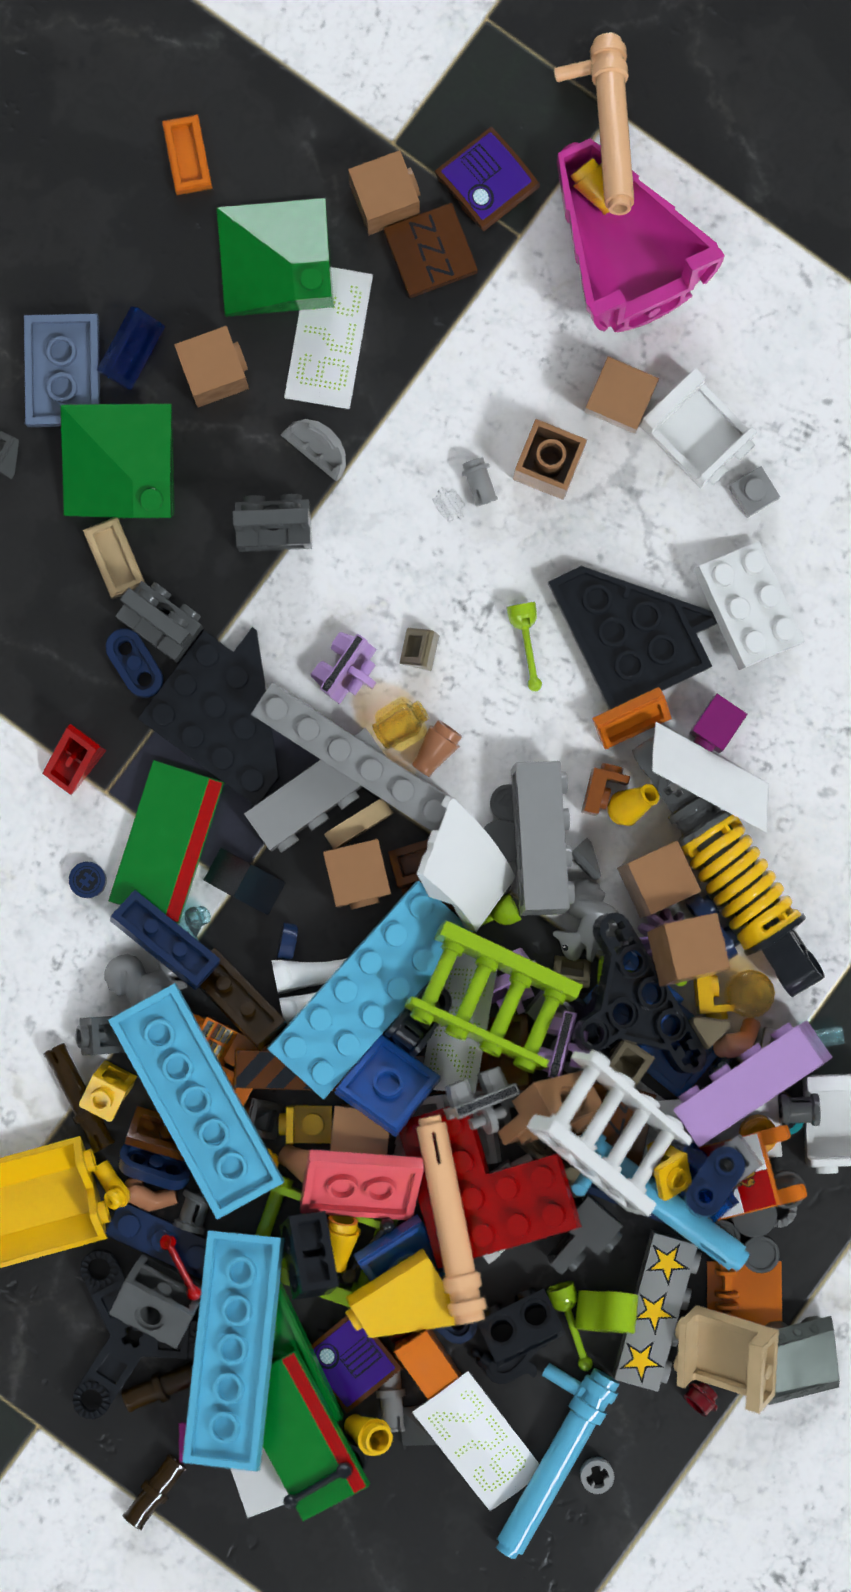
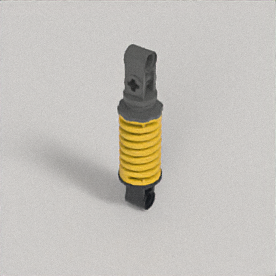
[632,736,825,997]

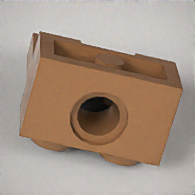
[497,1070,602,1145]

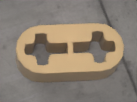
[324,799,393,849]

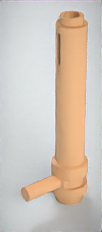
[554,33,634,215]
[416,1115,487,1325]

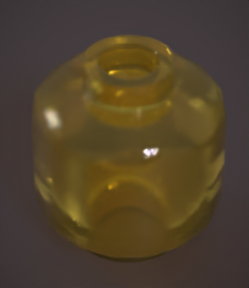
[372,696,429,751]
[724,969,775,1018]

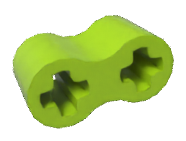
[575,1290,639,1334]

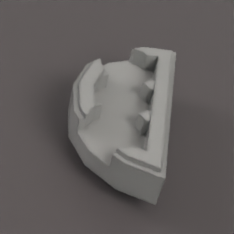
[280,419,346,481]

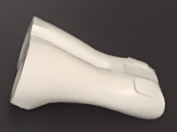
[271,958,347,1025]

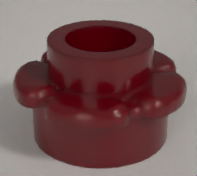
[683,1382,718,1417]

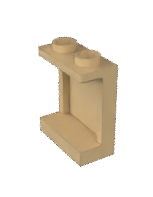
[674,1305,779,1414]

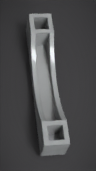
[251,683,447,831]

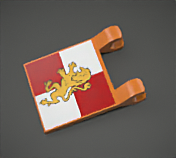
[689,1125,807,1222]

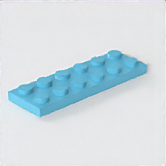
[267,881,473,1100]
[108,983,284,1219]
[182,1231,285,1471]

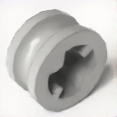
[580,1457,614,1494]

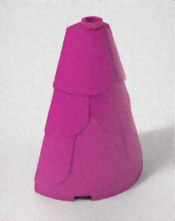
[557,138,725,333]

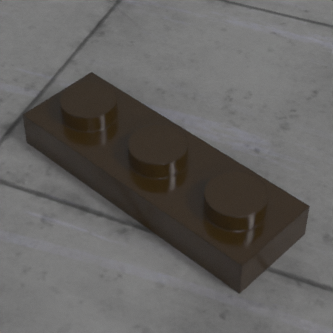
[199,948,287,1051]

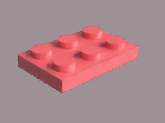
[300,1150,424,1220]

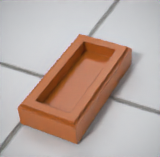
[162,115,212,195]
[592,687,672,750]

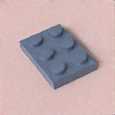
[24,314,100,427]

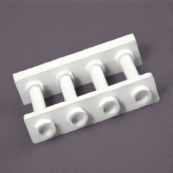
[526,1050,693,1217]

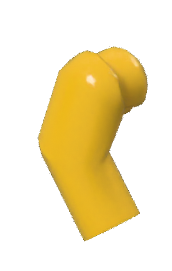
[93,1160,131,1210]

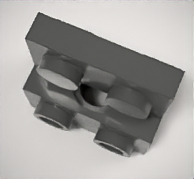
[233,494,312,552]
[115,581,204,664]
[547,1192,623,1275]
[109,1253,202,1349]

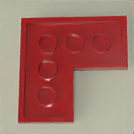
[399,1106,582,1269]

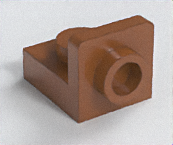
[581,763,630,816]

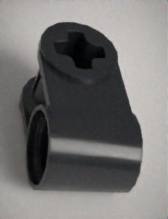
[384,987,452,1058]

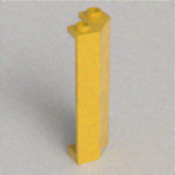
[0,1136,111,1268]

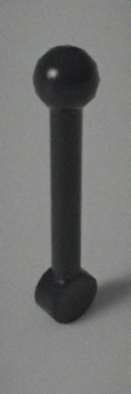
[341,1218,394,1283]
[283,1462,353,1509]

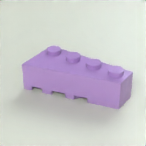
[673,1021,833,1147]

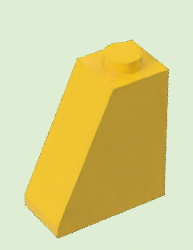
[345,1248,455,1338]

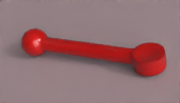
[160,1235,202,1301]

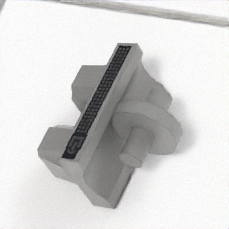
[443,1067,520,1135]

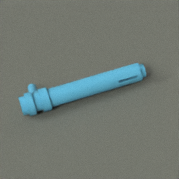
[571,1131,750,1272]
[496,1363,620,1559]

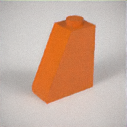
[395,1329,462,1400]

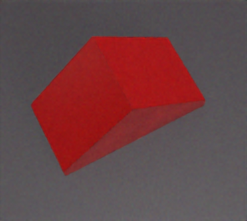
[42,724,106,795]

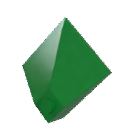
[217,198,334,317]
[60,404,175,518]

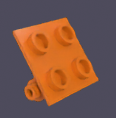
[707,1261,782,1326]

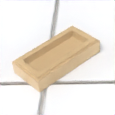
[83,517,145,599]

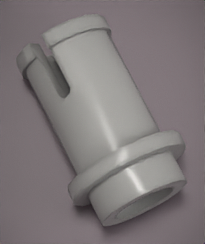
[461,457,498,507]

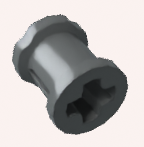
[778,1093,821,1126]
[172,1188,209,1235]

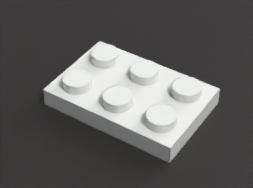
[693,542,805,670]

